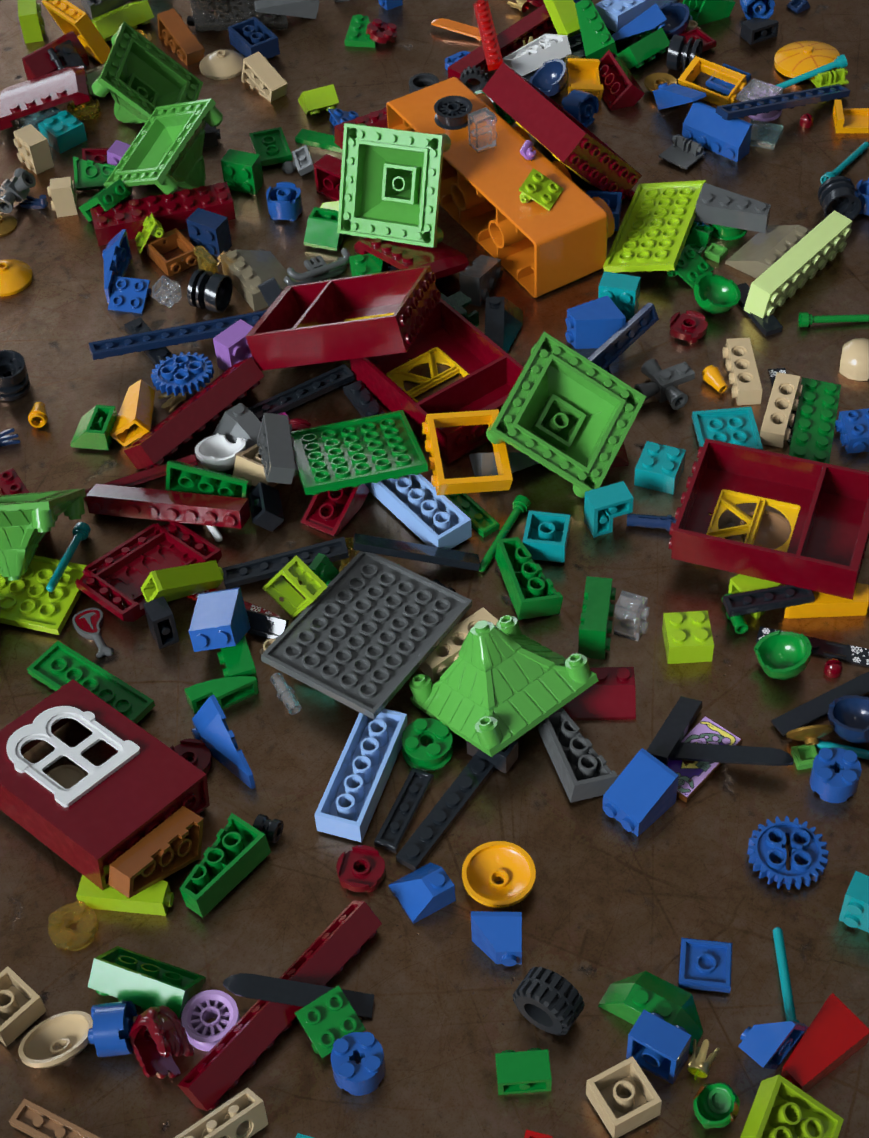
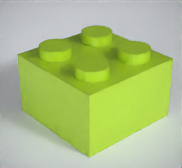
[17,0,46,44]
[662,610,714,664]

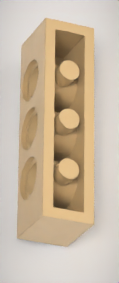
[722,337,763,406]
[760,372,803,448]
[419,607,499,682]
[174,1087,268,1138]

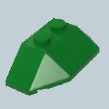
[598,971,704,1055]

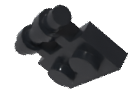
[47,40,87,70]

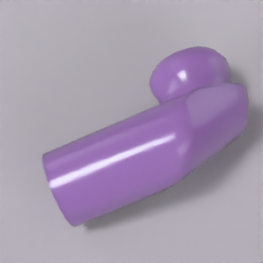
[520,140,536,160]

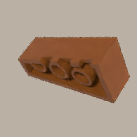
[157,8,205,66]
[109,806,204,898]

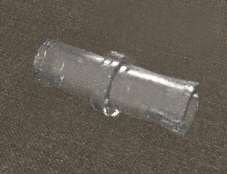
[270,672,302,715]

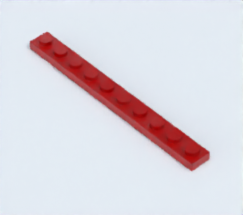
[473,0,503,71]

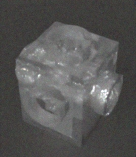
[152,275,182,308]

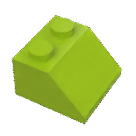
[298,84,339,116]

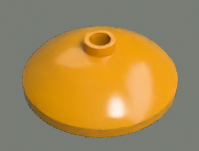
[0,259,33,297]
[462,841,536,908]

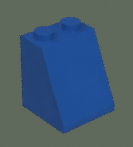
[565,295,626,349]
[189,587,251,652]
[602,748,679,837]

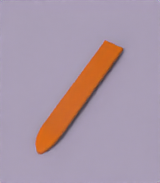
[431,18,498,40]

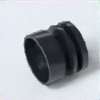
[666,35,703,71]
[817,176,862,220]
[187,269,233,313]
[0,350,30,401]

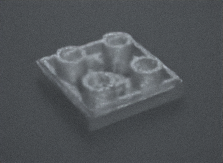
[737,78,783,102]

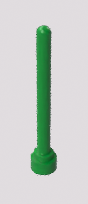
[798,312,869,327]
[479,495,531,572]

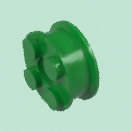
[402,718,453,772]

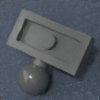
[282,145,314,176]

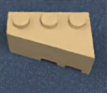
[241,52,288,102]

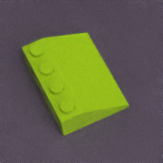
[91,0,154,42]
[740,1075,844,1138]

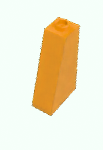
[110,379,155,447]
[784,583,869,619]

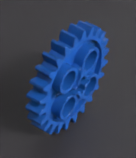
[151,352,214,396]
[747,816,829,890]

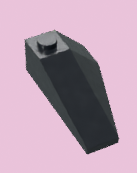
[485,296,523,354]

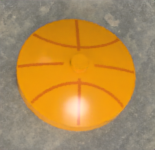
[774,41,840,80]

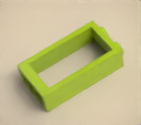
[262,555,328,618]

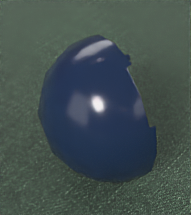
[660,2,691,39]
[529,59,569,97]
[828,695,869,744]

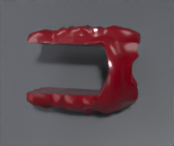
[129,1005,194,1079]

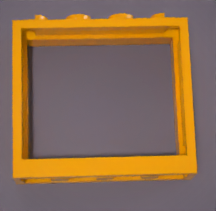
[41,0,111,64]
[422,409,513,495]

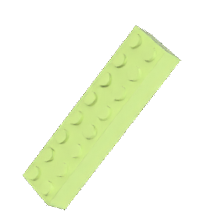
[744,210,852,318]

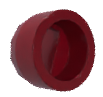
[799,113,814,128]
[824,658,843,678]

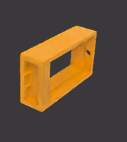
[678,56,748,106]

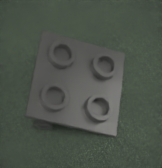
[659,134,706,169]

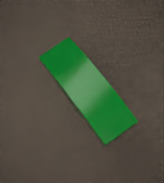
[184,676,259,714]

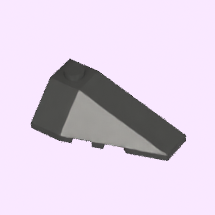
[254,0,320,19]
[212,403,261,449]
[469,452,538,477]

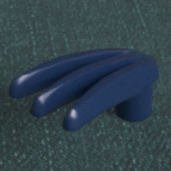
[19,195,48,209]
[0,428,20,447]

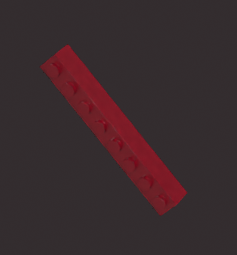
[86,484,250,529]

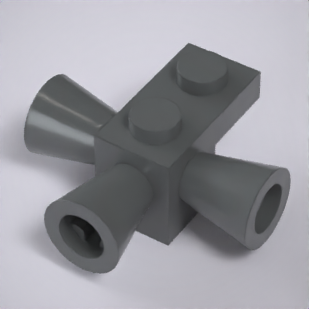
[0,168,36,213]
[634,359,695,410]

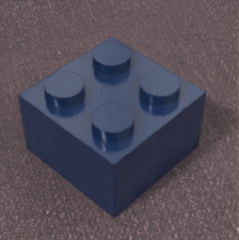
[186,208,232,257]

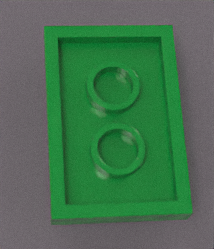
[249,127,293,167]

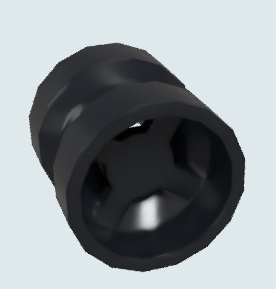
[253,814,284,843]

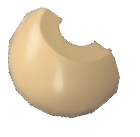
[839,338,869,381]

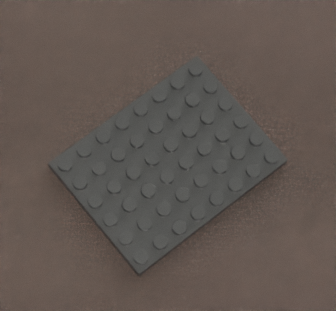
[261,551,472,720]

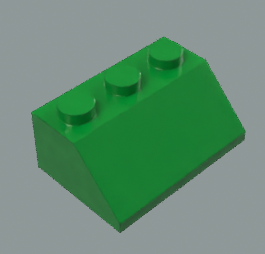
[617,28,670,69]

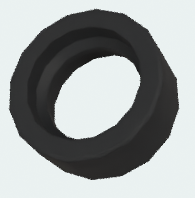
[409,73,439,93]

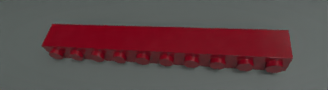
[448,4,554,83]
[178,901,382,1111]

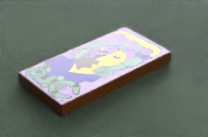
[663,715,743,803]

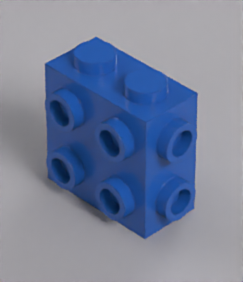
[835,408,869,454]

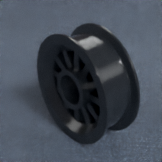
[434,96,473,130]

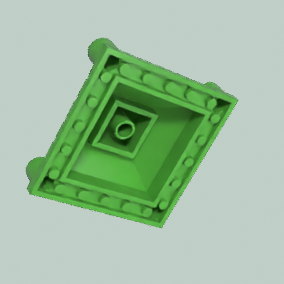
[92,22,203,124]
[104,98,223,198]
[337,123,451,248]
[486,332,646,498]
[0,488,86,581]
[409,615,598,757]

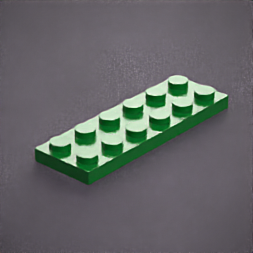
[788,377,841,464]
[27,641,155,724]

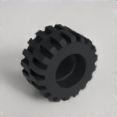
[512,967,585,1036]

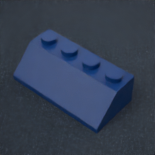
[682,100,752,162]

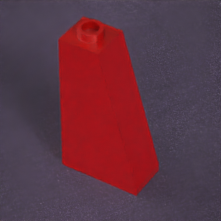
[781,993,869,1093]

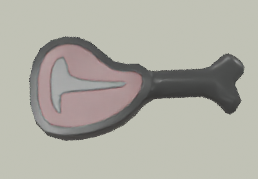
[72,608,114,659]

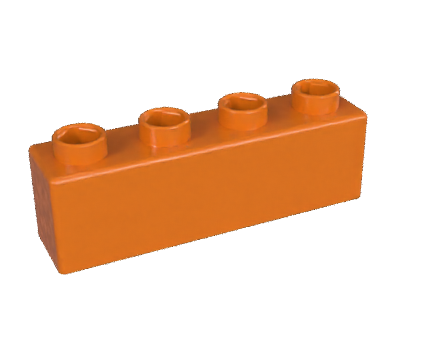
[386,77,615,298]

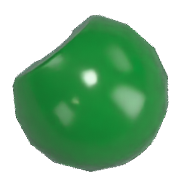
[694,272,741,314]
[754,630,812,680]

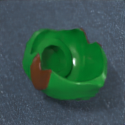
[693,1082,740,1129]

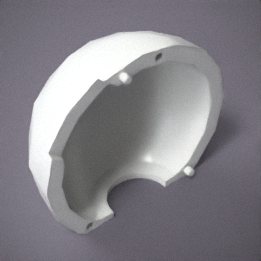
[195,433,246,472]

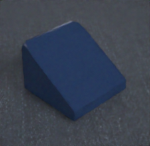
[786,0,810,14]

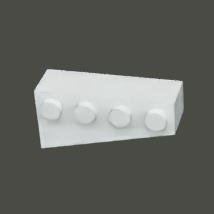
[502,33,572,76]

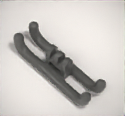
[284,248,350,286]

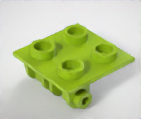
[811,68,849,88]
[519,168,564,211]
[135,213,164,254]

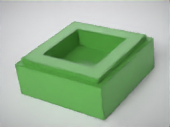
[703,243,728,263]
[791,745,818,770]

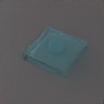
[750,119,784,150]

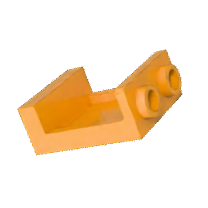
[566,58,604,101]
[833,100,869,133]

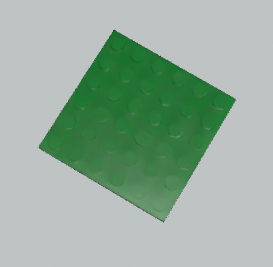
[291,410,428,495]

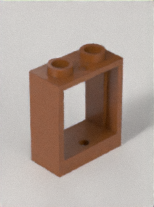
[146,228,200,277]

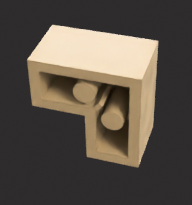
[47,176,78,218]

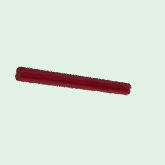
[83,454,198,502]

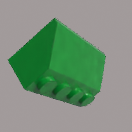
[166,460,252,499]
[88,946,206,1019]

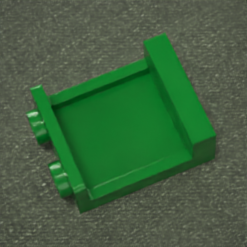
[78,179,130,222]

